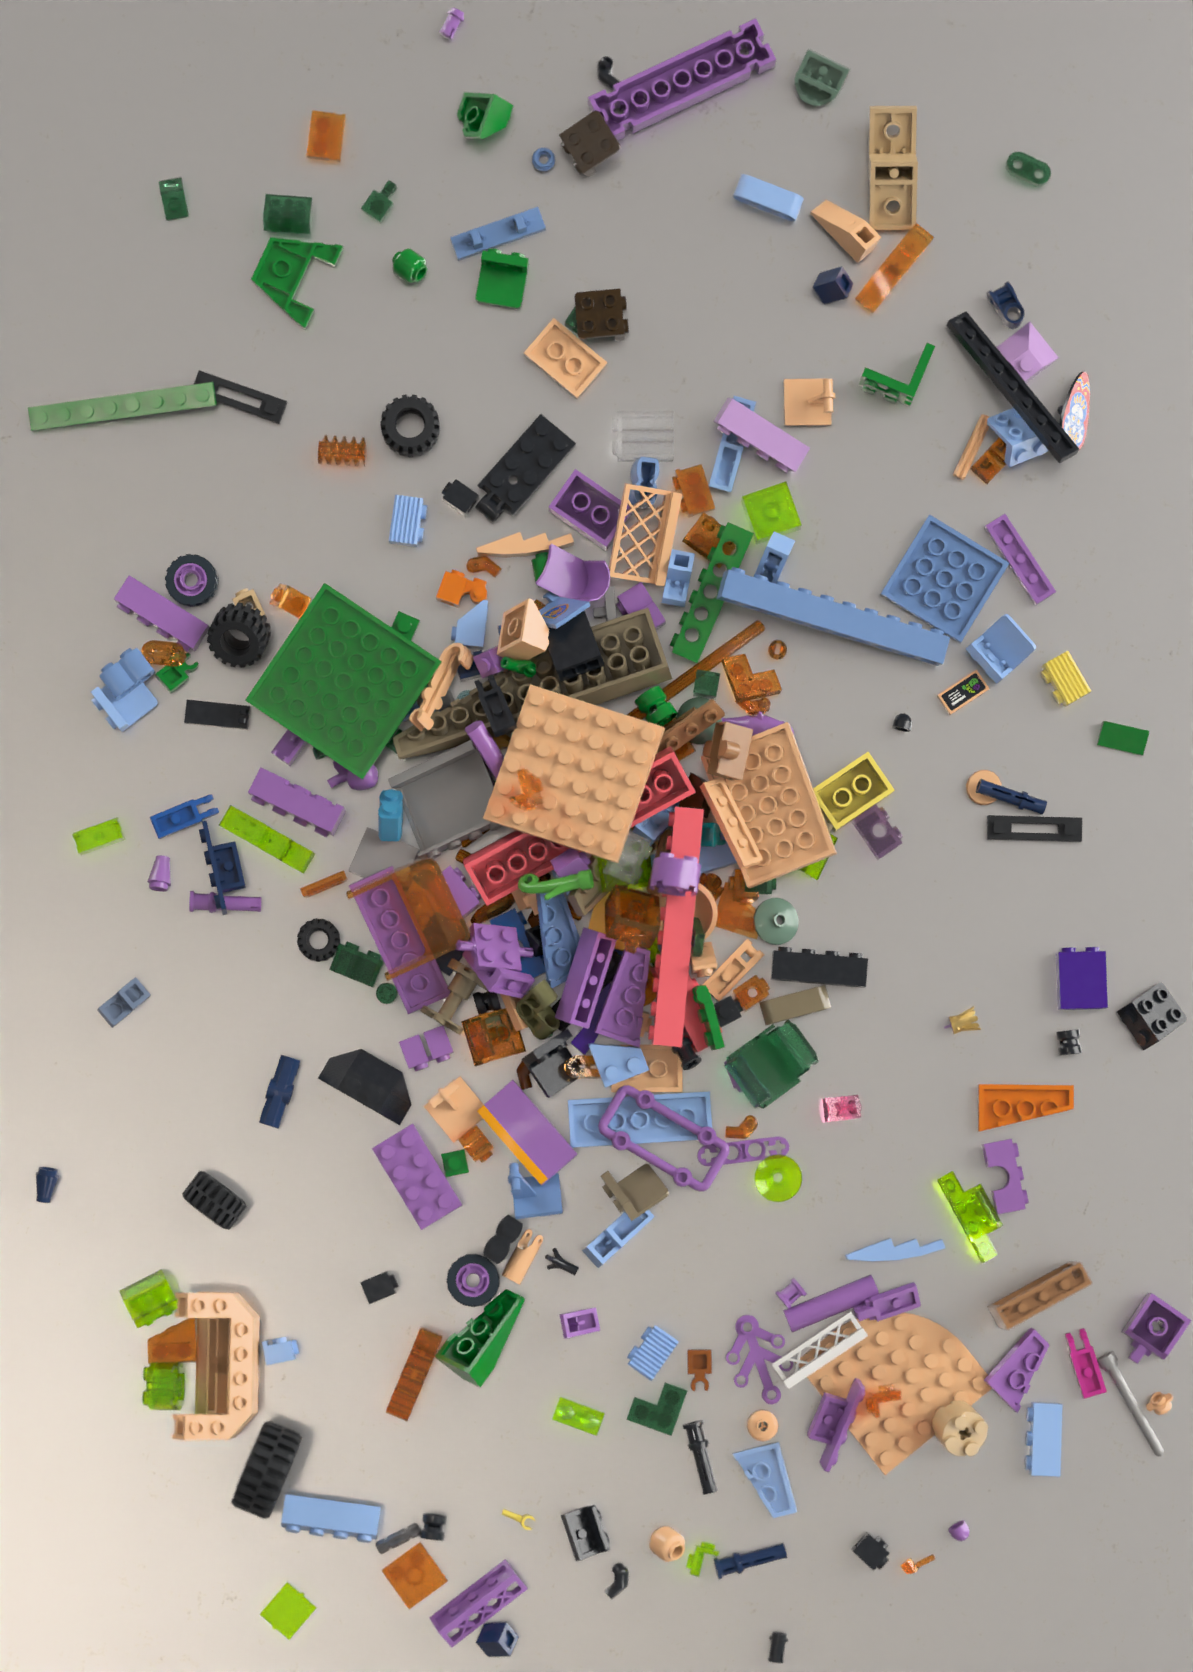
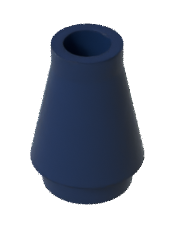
[36,1167,59,1203]

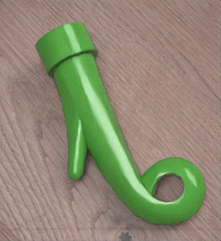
[518,869,594,900]

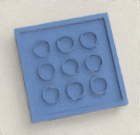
[880,514,1009,643]

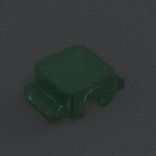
[724,1019,819,1109]

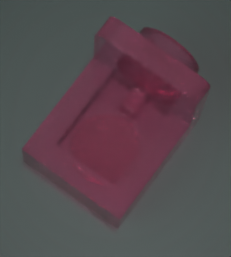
[822,1095,862,1122]

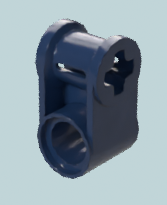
[987,281,1025,329]

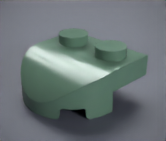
[794,49,850,106]

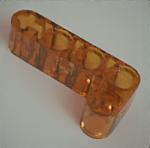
[385,1326,444,1422]

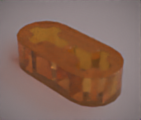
[141,640,186,666]
[564,1055,601,1079]

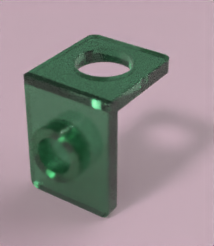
[159,177,189,220]

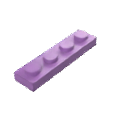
[985,514,1056,605]

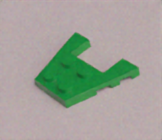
[251,237,344,329]

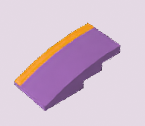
[477,1080,578,1185]

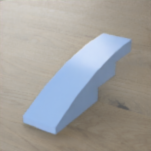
[709,396,756,492]
[845,1238,945,1261]

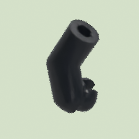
[597,56,620,90]
[604,1563,629,1599]

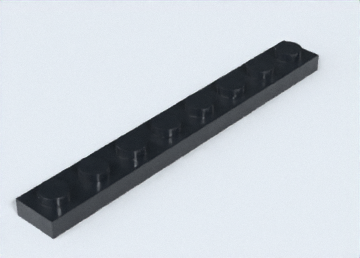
[946,311,1079,464]

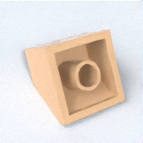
[497,598,549,660]

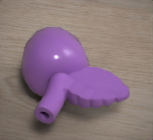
[327,761,378,791]

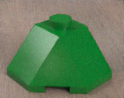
[457,92,514,139]

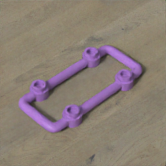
[598,1085,730,1192]

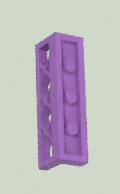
[429,1559,528,1648]

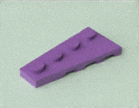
[594,942,650,1048]

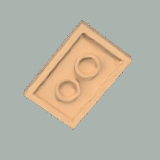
[524,318,607,399]
[611,1045,683,1092]

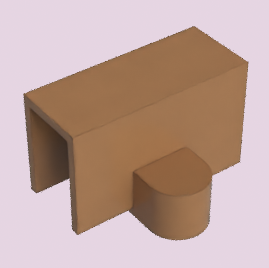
[703,722,753,780]

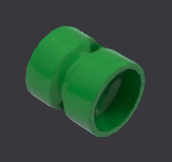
[634,685,678,726]

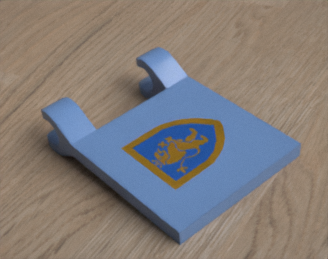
[539,591,590,629]

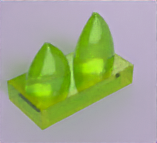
[552,1397,605,1436]

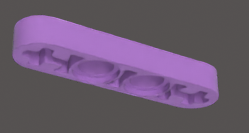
[697,1136,789,1166]

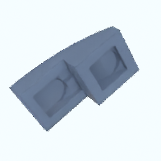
[97,977,151,1028]

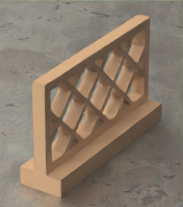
[609,483,682,586]

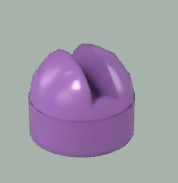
[948,1520,969,1541]

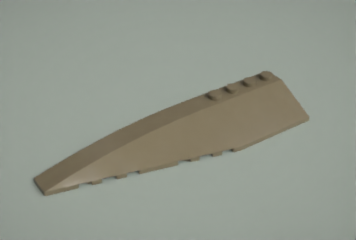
[393,608,672,760]

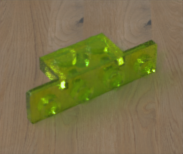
[937,1171,1003,1263]

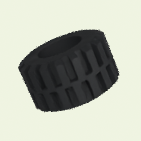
[380,394,440,457]
[207,603,271,668]
[182,1171,247,1230]

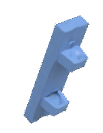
[450,207,546,261]

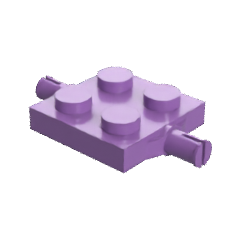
[456,923,534,972]

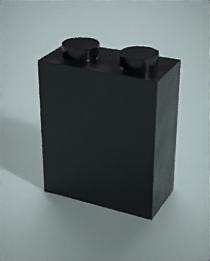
[548,610,605,682]

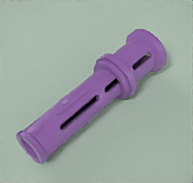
[189,891,261,913]

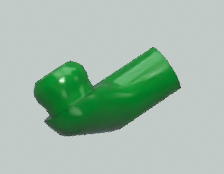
[501,657,536,677]

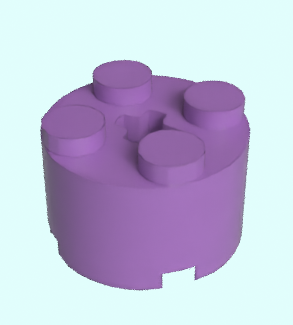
[650,853,701,896]

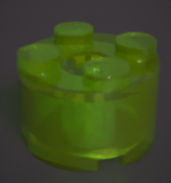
[142,1362,185,1411]

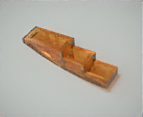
[855,223,934,313]

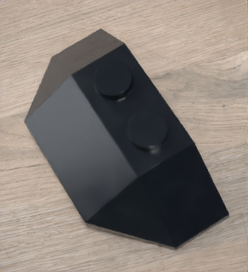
[318,1049,412,1125]

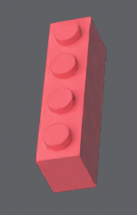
[650,966,722,1052]

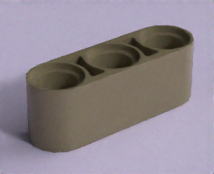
[759,985,832,1025]

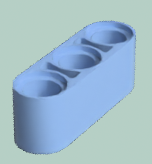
[733,174,804,221]

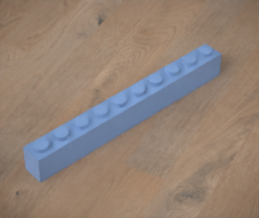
[716,567,950,666]

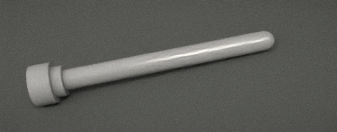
[1097,1351,1164,1456]

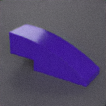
[570,983,611,1056]

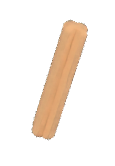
[953,414,989,480]

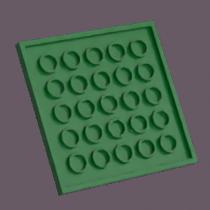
[245,583,442,780]

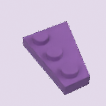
[984,1328,1049,1413]

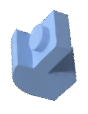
[662,549,695,607]

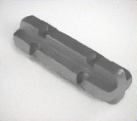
[376,1523,421,1554]

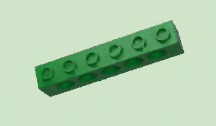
[669,522,754,663]

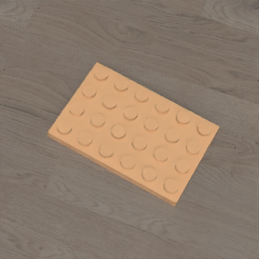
[701,722,837,888]

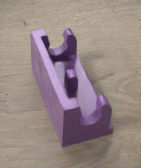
[271,730,307,766]

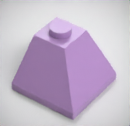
[996,322,1059,383]

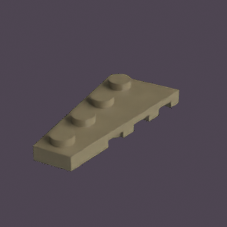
[567,848,634,917]

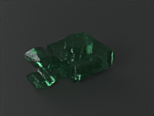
[361,180,397,223]

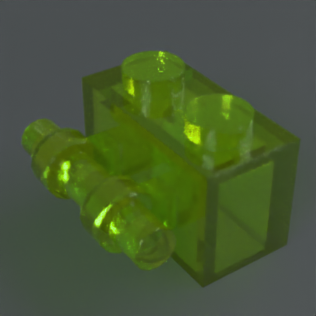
[119,1269,177,1329]

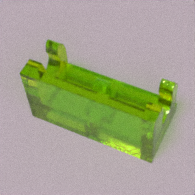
[72,817,126,855]

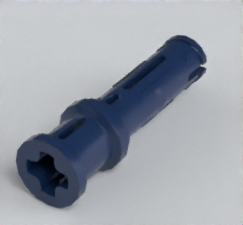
[713,1543,787,1579]

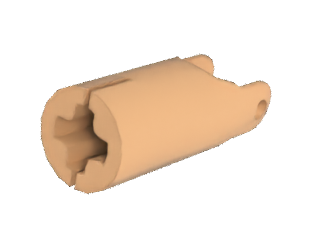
[501,1229,543,1285]

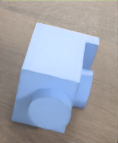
[262,1337,299,1365]

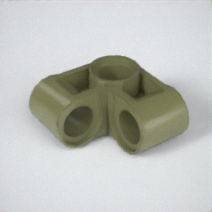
[516,979,560,1040]

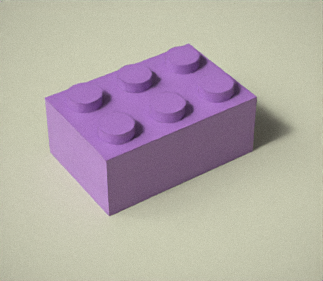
[548,469,633,551]

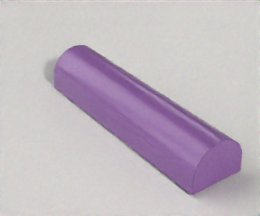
[465,721,504,780]
[783,1274,879,1333]

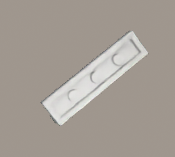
[771,1311,868,1389]

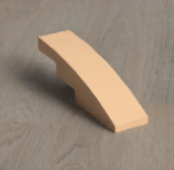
[476,532,574,558]

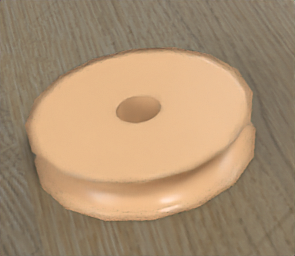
[966,770,1002,805]

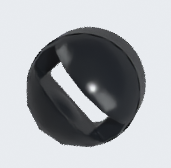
[892,713,912,732]

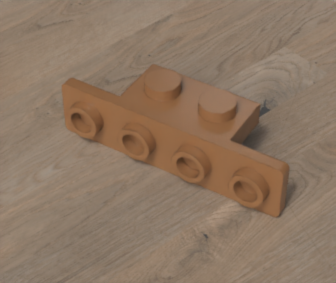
[656,699,725,754]

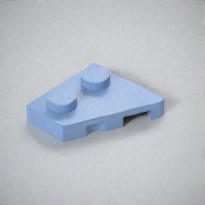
[588,1043,649,1087]

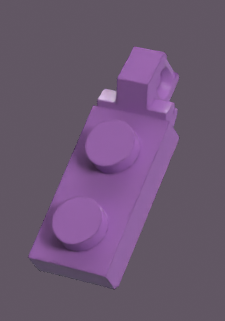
[853,1282,921,1322]

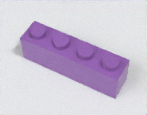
[114,575,210,652]
[555,927,617,1029]

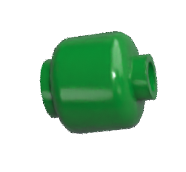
[392,248,427,283]

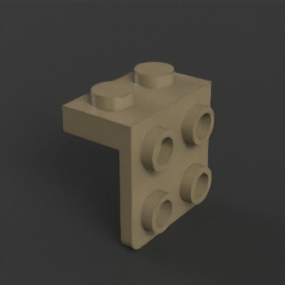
[601,1164,669,1221]

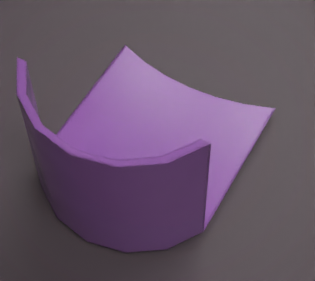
[536,544,610,602]

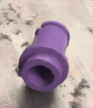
[439,7,464,39]

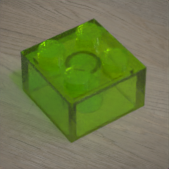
[741,481,802,545]

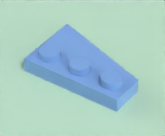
[733,1442,797,1518]

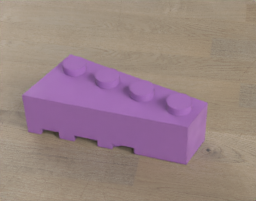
[248,767,346,838]

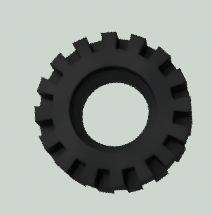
[297,918,340,962]

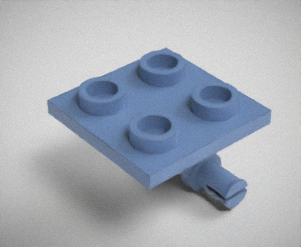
[508,1163,563,1219]

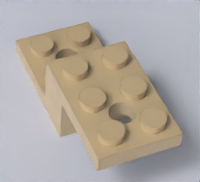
[868,106,918,230]

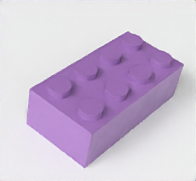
[372,1124,462,1230]

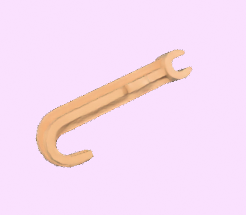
[409,643,474,731]

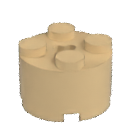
[932,1400,988,1456]

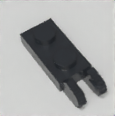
[474,674,517,737]

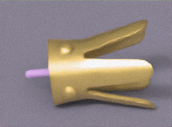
[944,1006,981,1034]

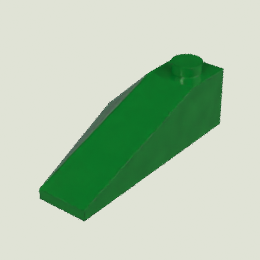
[435,1289,525,1388]

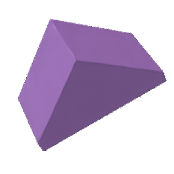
[560,1307,600,1339]

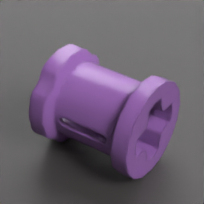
[776,1278,807,1309]

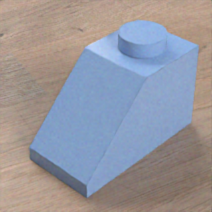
[451,600,488,650]

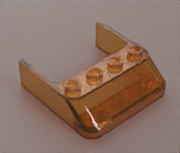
[346,858,470,981]

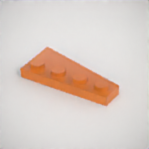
[978,1084,1074,1132]

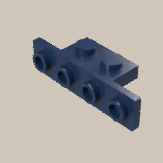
[199,821,246,915]

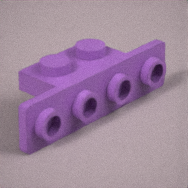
[807,1378,865,1472]

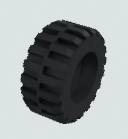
[231,1421,302,1519]

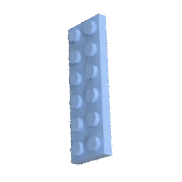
[568,1091,712,1148]

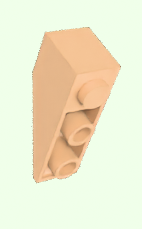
[810,200,881,263]
[690,942,717,978]

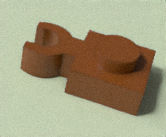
[687,1350,712,1391]

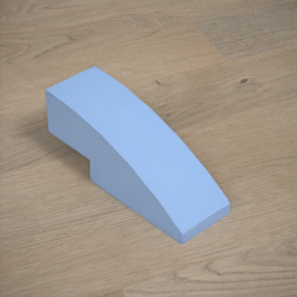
[582,1210,655,1268]

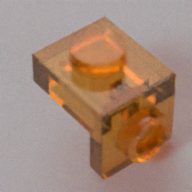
[270,583,311,619]
[728,869,759,905]

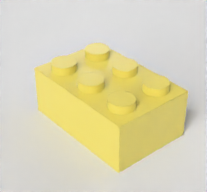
[813,752,895,832]

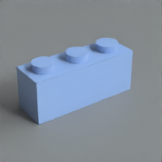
[1025,1402,1063,1477]

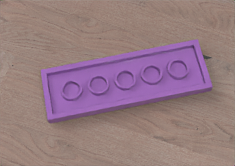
[349,866,451,1014]

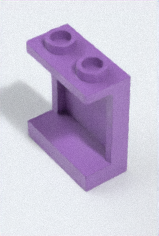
[462,951,535,998]

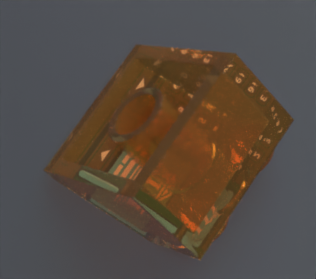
[461,1008,526,1067]

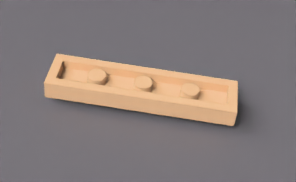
[700,777,763,870]

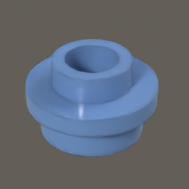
[532,148,555,171]

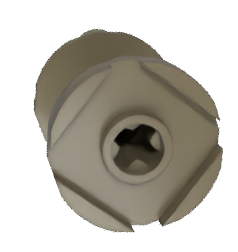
[420,958,488,1035]

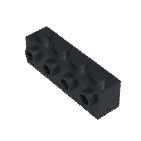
[770,947,868,988]

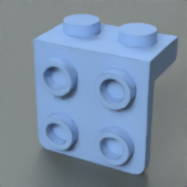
[987,408,1048,467]
[966,614,1036,684]
[91,683,158,732]

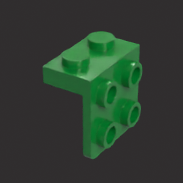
[476,248,529,309]

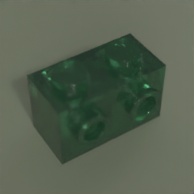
[263,194,313,234]

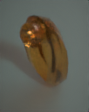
[470,893,515,924]

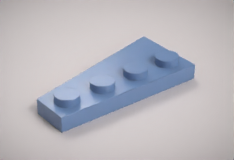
[536,893,580,988]

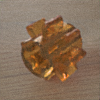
[699,873,725,901]

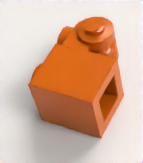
[436,570,487,608]

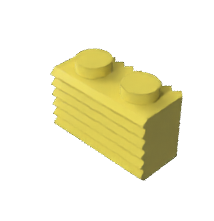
[1041,651,1091,707]

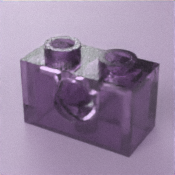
[851,804,903,860]

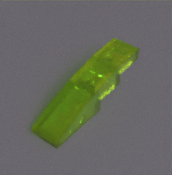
[219,805,315,874]

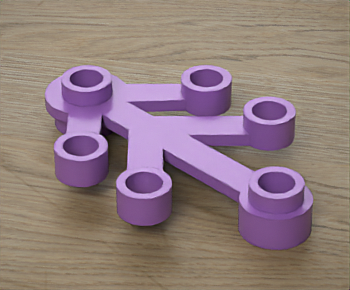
[726,1315,793,1404]

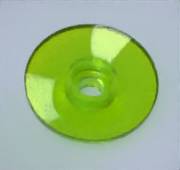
[755,1154,802,1202]

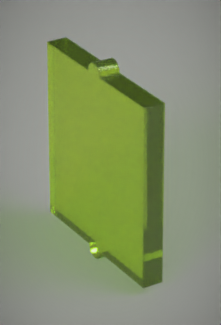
[260,1582,317,1640]

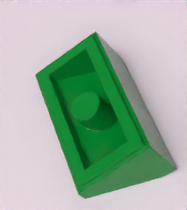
[1097,721,1150,756]

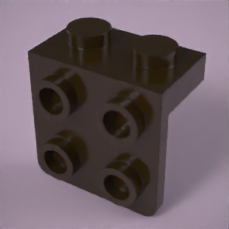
[559,111,621,177]
[574,288,629,341]

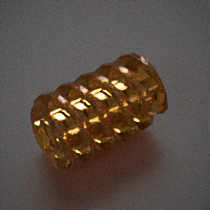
[318,435,367,467]

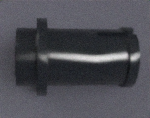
[768,1632,788,1663]

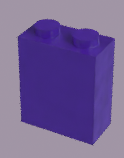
[1056,947,1108,1010]

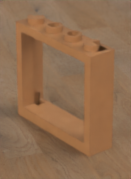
[987,1261,1092,1330]

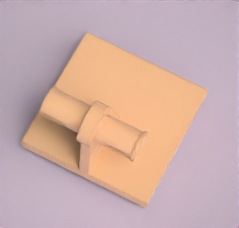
[784,378,835,426]
[424,1076,484,1143]

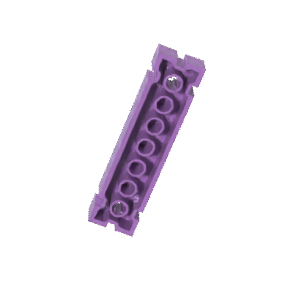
[588,18,776,140]

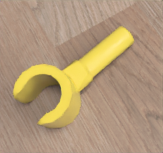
[502,1509,535,1530]

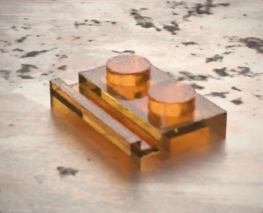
[307,110,346,162]

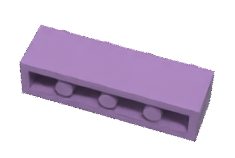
[713,398,810,473]

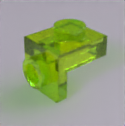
[686,1542,719,1577]

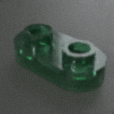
[1006,152,1051,186]

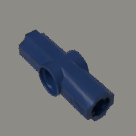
[259,1055,300,1129]

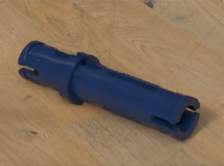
[976,779,1047,815]

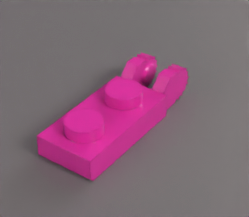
[1065,1328,1107,1399]

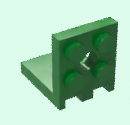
[859,343,935,406]

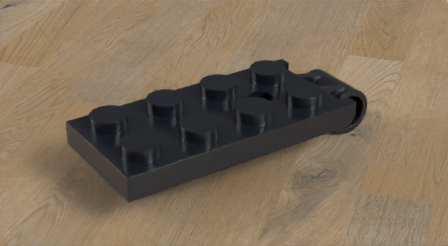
[475,414,576,523]

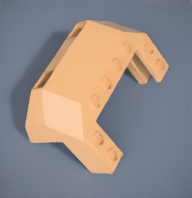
[172,1292,260,1440]

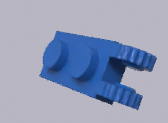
[150,794,219,839]

